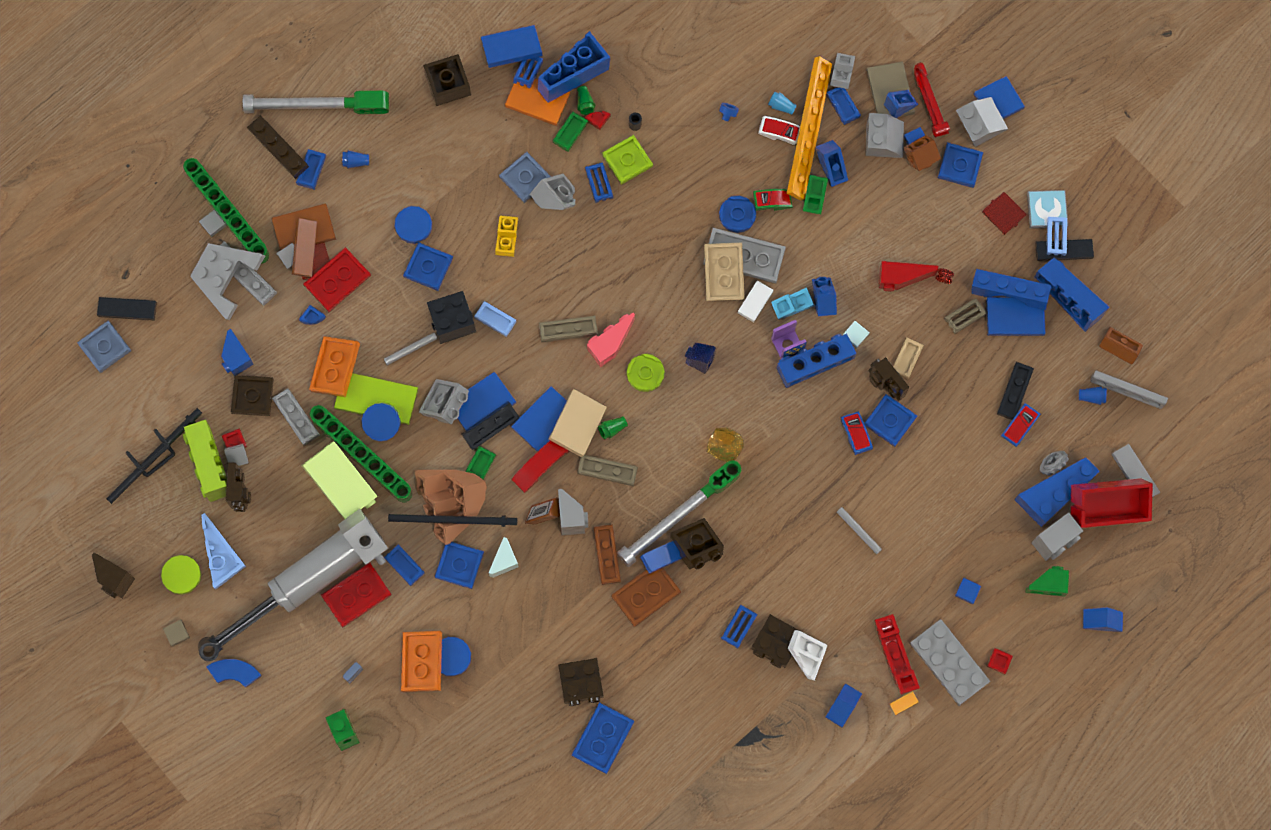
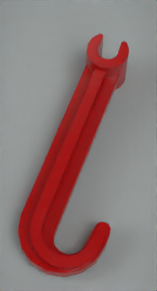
[914,62,950,138]

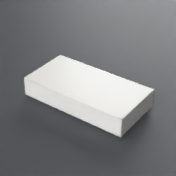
[738,281,773,323]

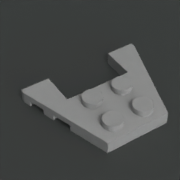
[190,243,265,320]

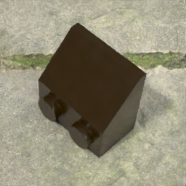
[92,553,135,599]

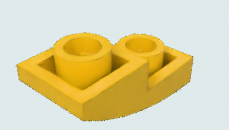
[495,216,518,257]

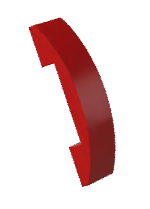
[511,440,570,493]
[874,614,920,695]

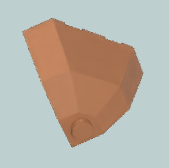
[415,470,487,545]

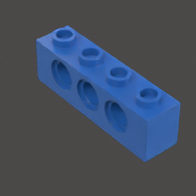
[776,334,857,388]

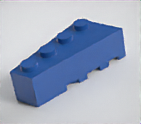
[538,31,610,103]
[1034,258,1109,332]
[1014,458,1100,527]

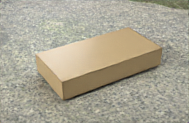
[893,337,924,380]

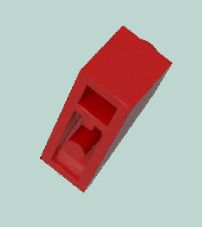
[879,261,939,292]

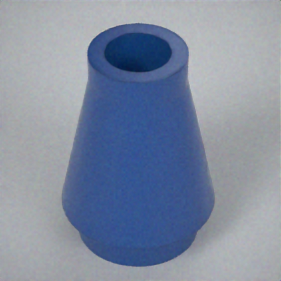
[342,150,369,169]
[1079,386,1107,405]

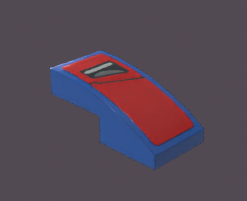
[1001,403,1041,447]
[841,411,873,455]

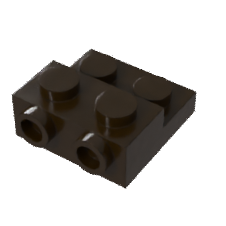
[868,357,909,401]
[226,462,251,512]
[670,518,724,570]
[751,614,800,668]
[558,658,604,706]

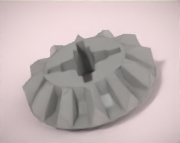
[1040,451,1069,476]

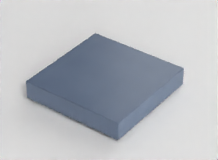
[499,152,551,203]
[77,320,131,373]

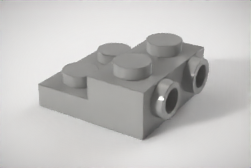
[419,379,469,424]

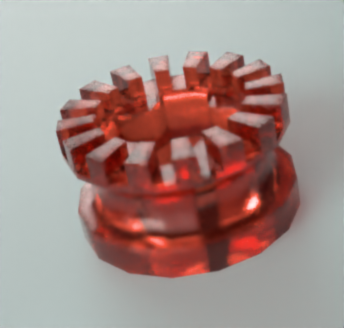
[935,268,954,284]

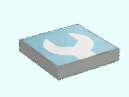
[1027,190,1068,229]

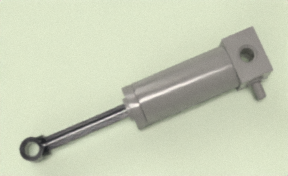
[198,509,388,661]

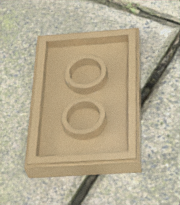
[704,242,745,301]
[549,389,607,457]

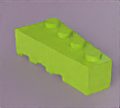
[183,420,227,502]

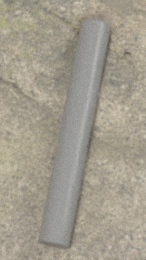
[384,333,437,365]
[837,507,882,555]

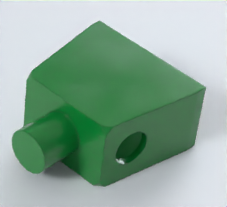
[325,709,360,751]

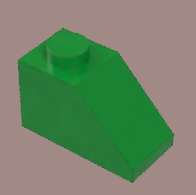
[1025,566,1069,597]

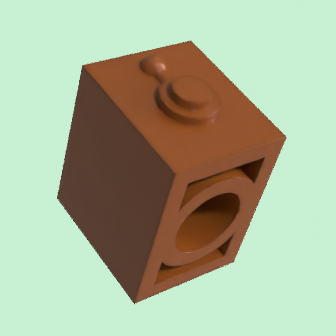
[904,135,941,171]

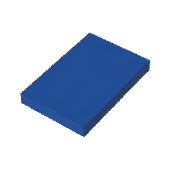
[481,25,543,68]
[986,297,1045,336]
[457,372,516,430]
[511,386,567,452]
[572,702,634,775]

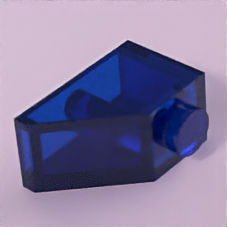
[685,342,716,374]

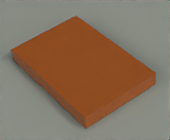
[272,203,336,250]
[611,568,681,627]

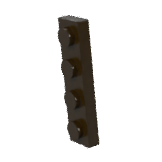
[247,115,309,179]

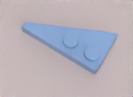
[201,513,246,590]

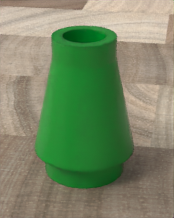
[577,86,596,115]
[598,416,628,439]

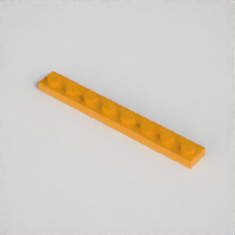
[787,56,832,200]

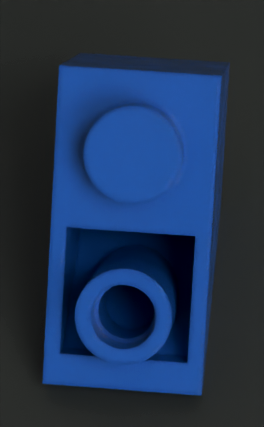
[812,277,837,316]

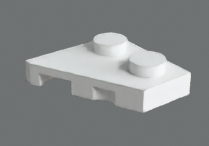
[788,630,828,681]

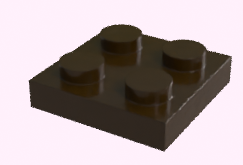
[231,375,274,416]

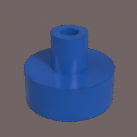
[719,103,739,121]

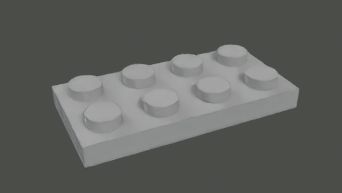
[703,228,786,283]
[910,619,990,706]

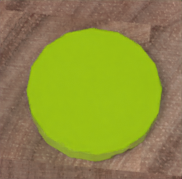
[627,354,665,392]
[161,555,201,595]

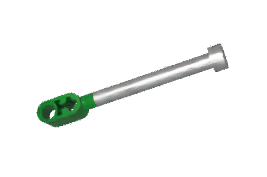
[243,91,389,114]
[617,460,741,567]

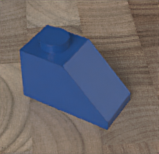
[816,140,848,187]
[221,329,254,376]

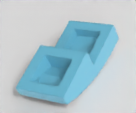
[771,288,815,319]

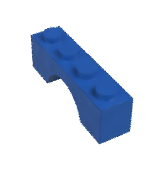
[972,269,1051,310]

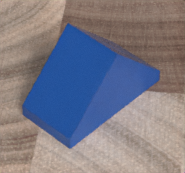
[884,90,918,118]
[1083,607,1123,632]
[825,683,862,727]

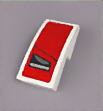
[758,116,800,145]

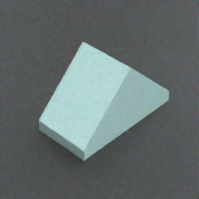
[489,537,518,578]

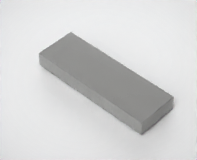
[272,388,320,446]
[1111,444,1160,498]

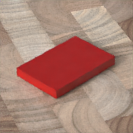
[303,247,371,312]
[321,563,392,628]

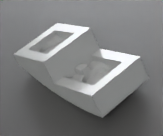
[830,53,855,89]

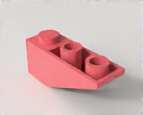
[587,312,635,367]

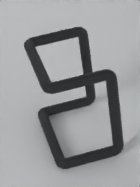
[126,429,175,477]

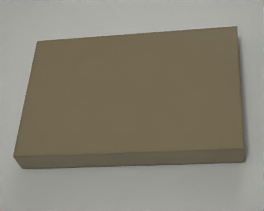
[866,61,915,117]

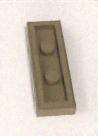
[539,316,598,342]
[577,455,638,487]

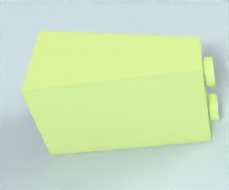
[301,441,377,519]

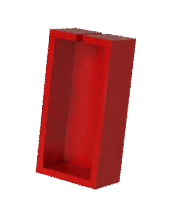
[1071,478,1153,528]

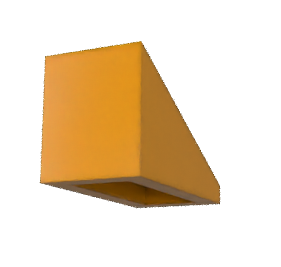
[890,691,918,715]

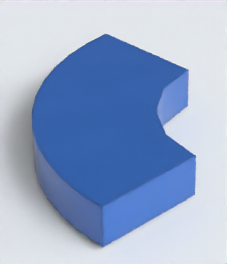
[206,659,262,687]

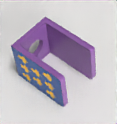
[771,320,807,359]

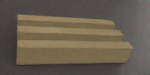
[944,298,987,334]

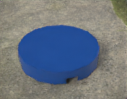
[719,196,756,233]
[395,206,432,244]
[362,403,401,441]
[441,637,471,676]

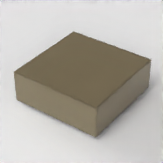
[163,620,190,647]

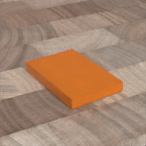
[505,74,570,126]
[309,336,360,397]
[401,631,442,692]

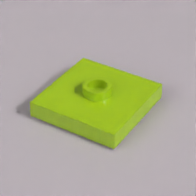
[602,135,653,185]

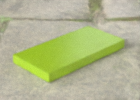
[334,373,418,425]

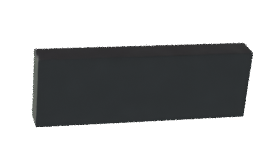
[1035,239,1094,261]
[97,297,157,321]
[997,362,1034,420]
[461,402,519,451]

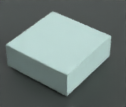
[843,321,870,348]

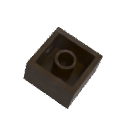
[423,54,471,106]

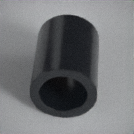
[629,112,642,131]

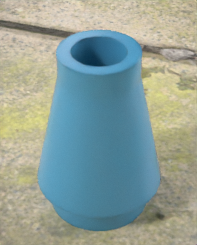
[768,92,797,115]

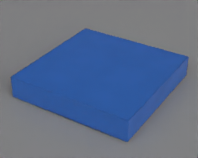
[974,76,1025,119]
[938,142,983,188]
[403,242,453,291]
[864,394,917,447]
[435,542,484,589]

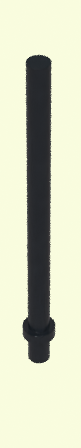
[106,408,202,504]
[388,514,518,527]

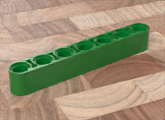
[183,158,269,264]
[310,405,412,503]

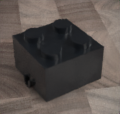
[427,291,476,344]

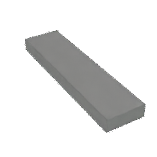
[220,241,277,306]
[1090,370,1168,409]

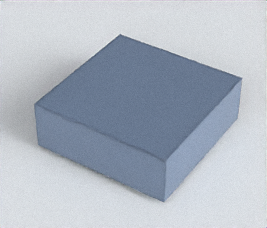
[343,662,363,684]

